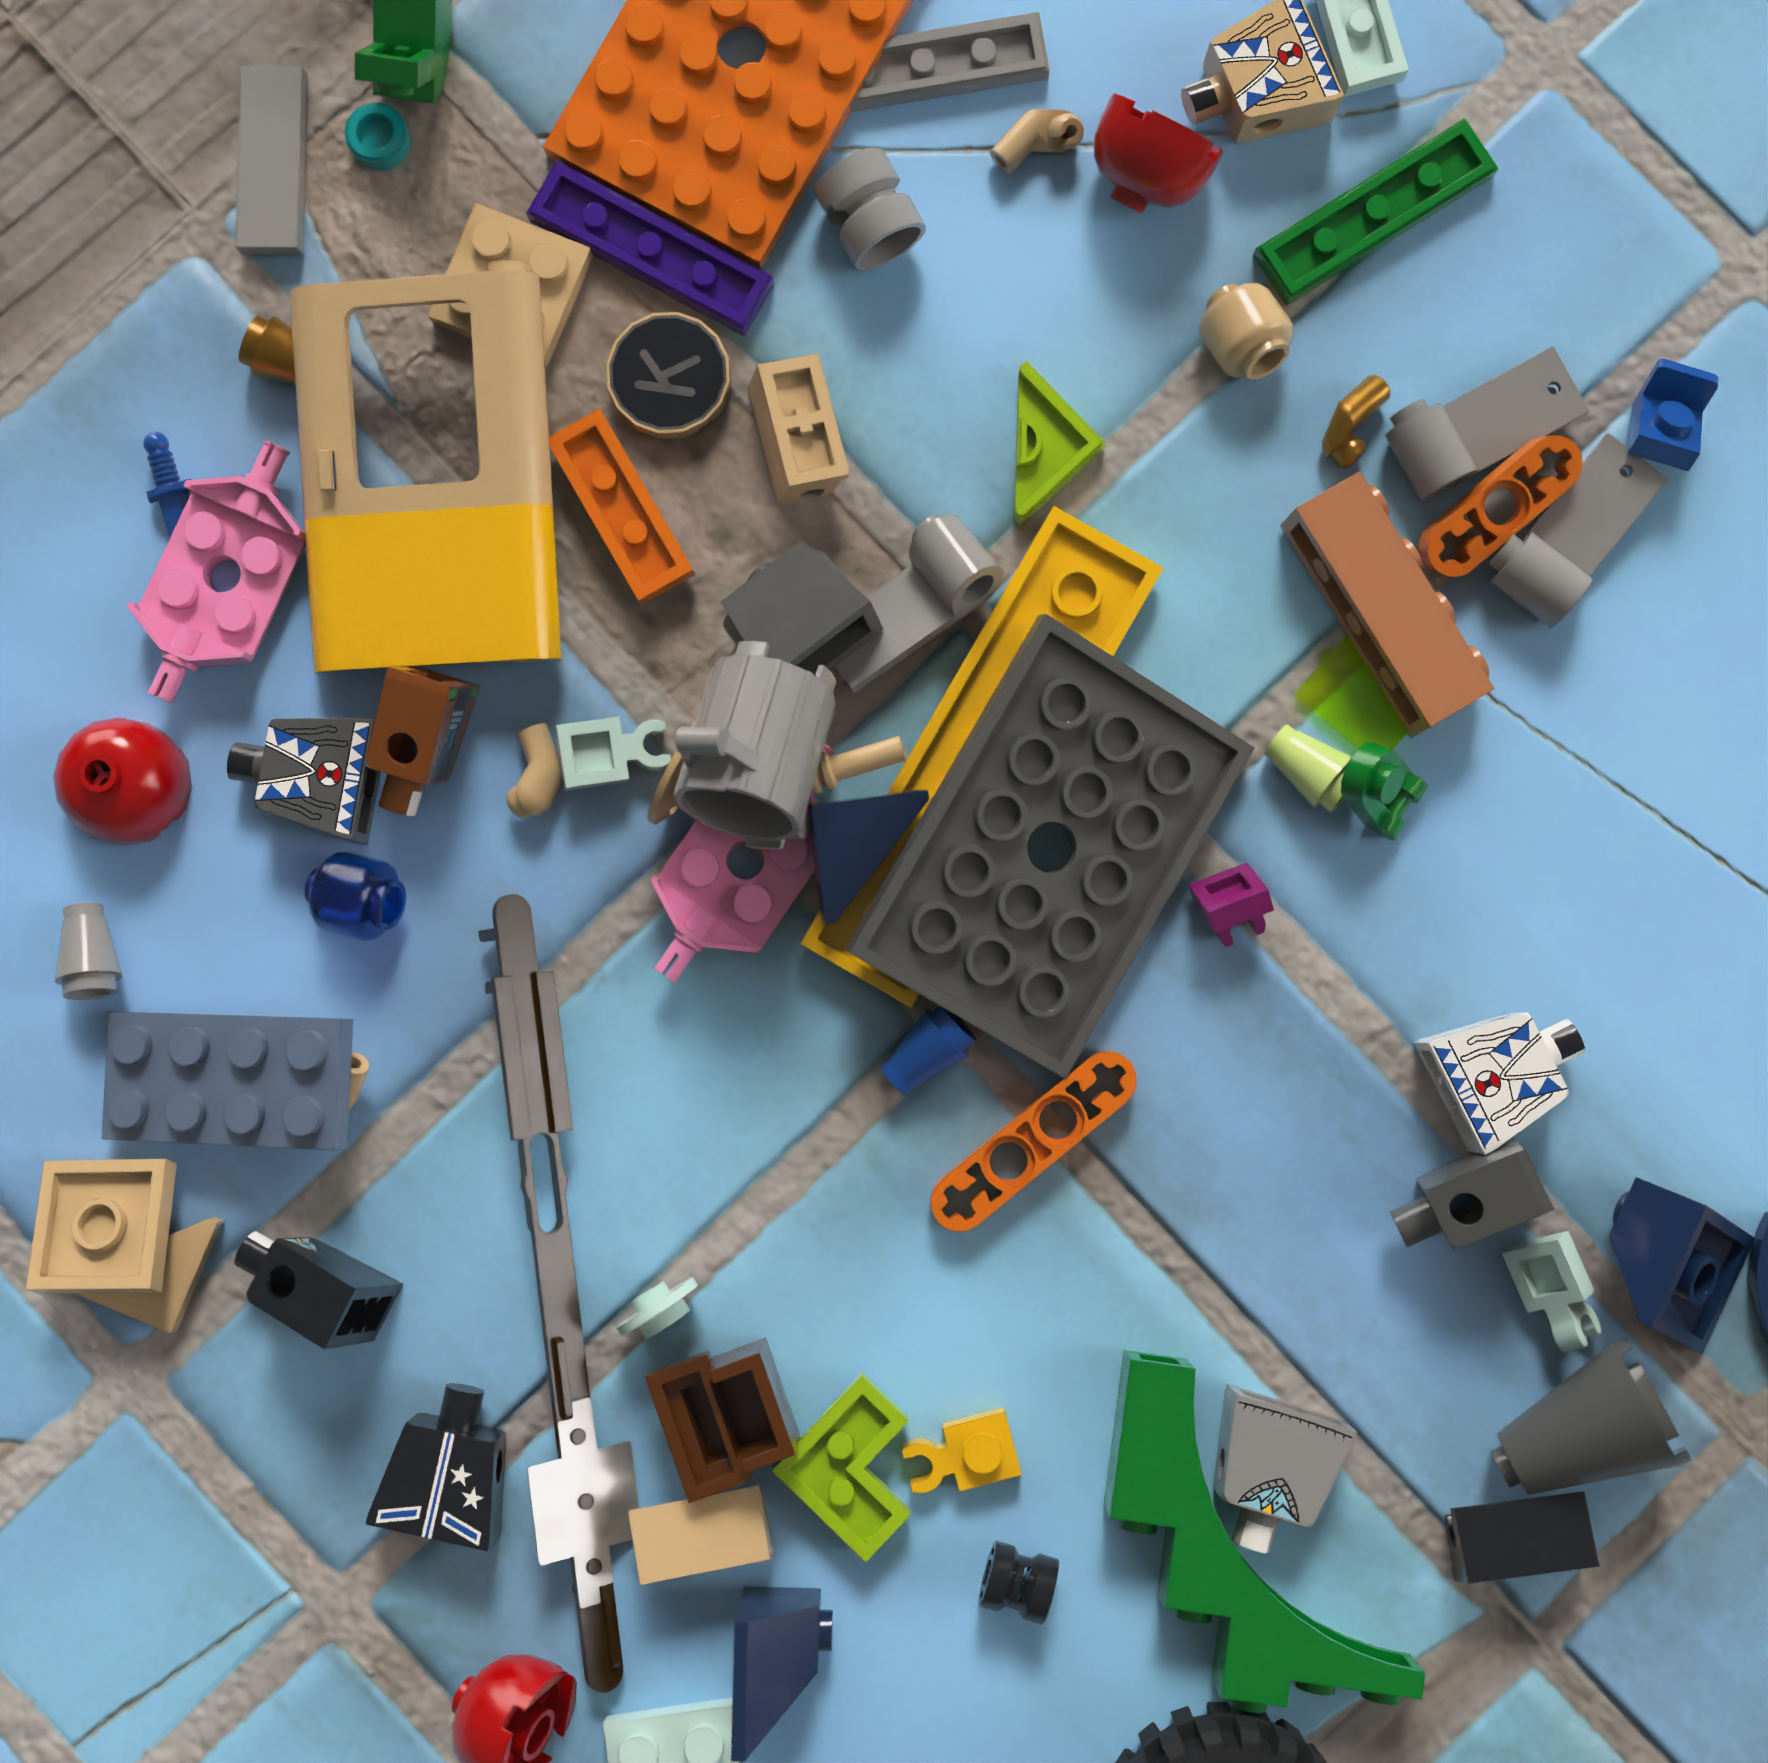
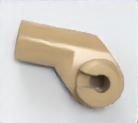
[990,109,1084,174]

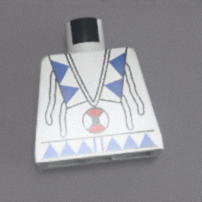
[1414,1012,1585,1155]

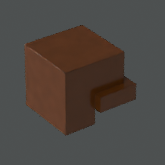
[645,1338,800,1503]

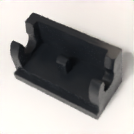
[1445,1491,1600,1584]

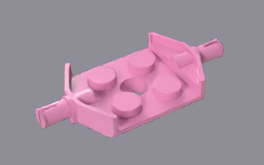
[127,440,306,703]
[650,744,835,983]

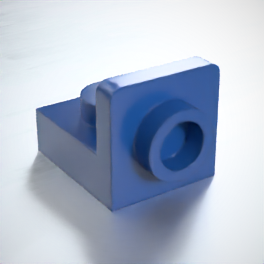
[1628,359,1719,472]

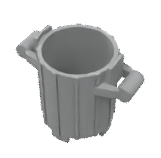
[673,641,836,850]

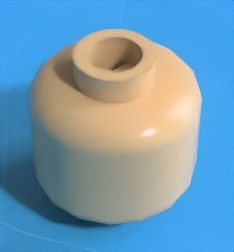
[1199,283,1294,380]

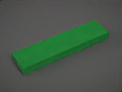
[1253,118,1499,306]

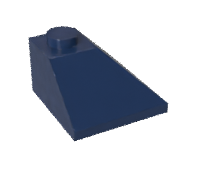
[1609,1177,1755,1354]
[731,1587,833,1762]

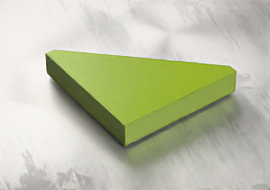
[1014,361,1106,527]

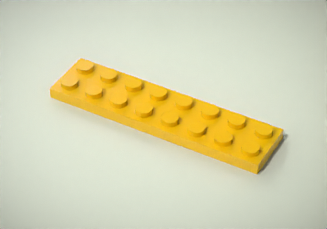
[800,506,1164,1008]

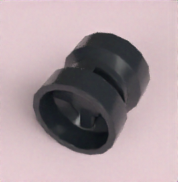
[978,1540,1059,1625]

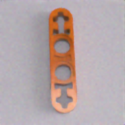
[930,1051,1137,1232]

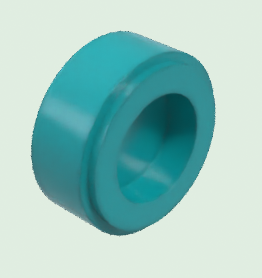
[345,102,411,171]

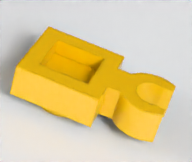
[902,1407,1022,1493]

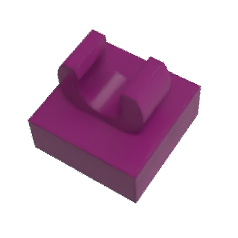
[1188,863,1274,947]

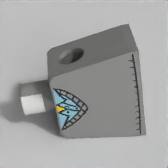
[1214,1383,1357,1554]

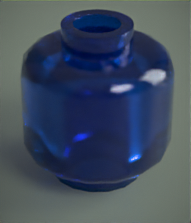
[305,852,406,941]

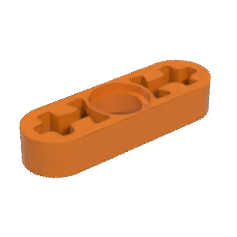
[1418,435,1583,577]

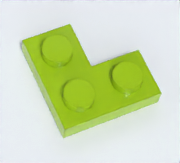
[772,1372,911,1562]

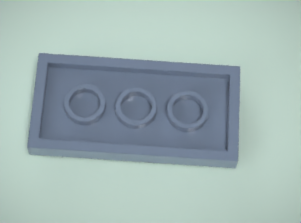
[101,1011,353,1150]

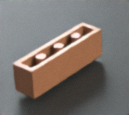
[1280,471,1495,738]

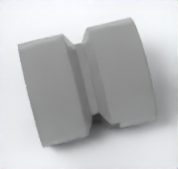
[813,147,926,271]

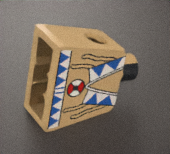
[1181,0,1344,143]

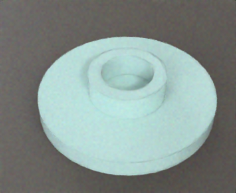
[616,1277,698,1339]

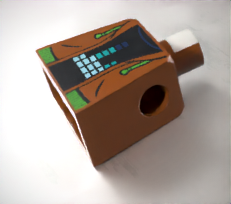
[366,666,481,816]

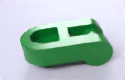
[1341,742,1428,840]

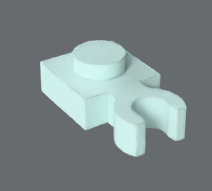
[555,717,671,791]

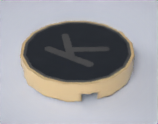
[606,312,731,439]

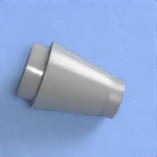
[55,903,122,1000]

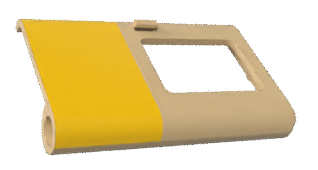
[289,260,562,674]

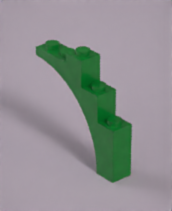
[1104,1350,1425,1713]

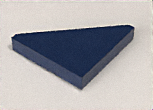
[807,789,929,925]

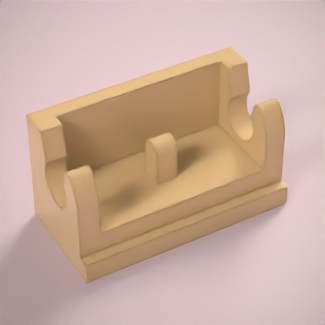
[748,353,850,507]
[628,1484,774,1585]

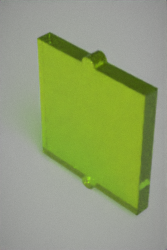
[1294,634,1408,750]

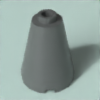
[1491,1337,1692,1495]

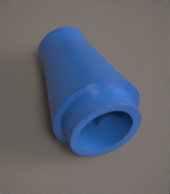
[881,1006,977,1096]

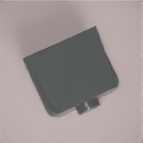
[721,540,883,675]

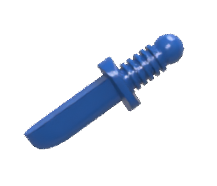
[143,432,191,537]

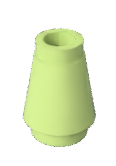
[1264,724,1352,813]

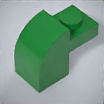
[355,0,452,104]

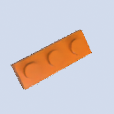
[549,408,695,606]

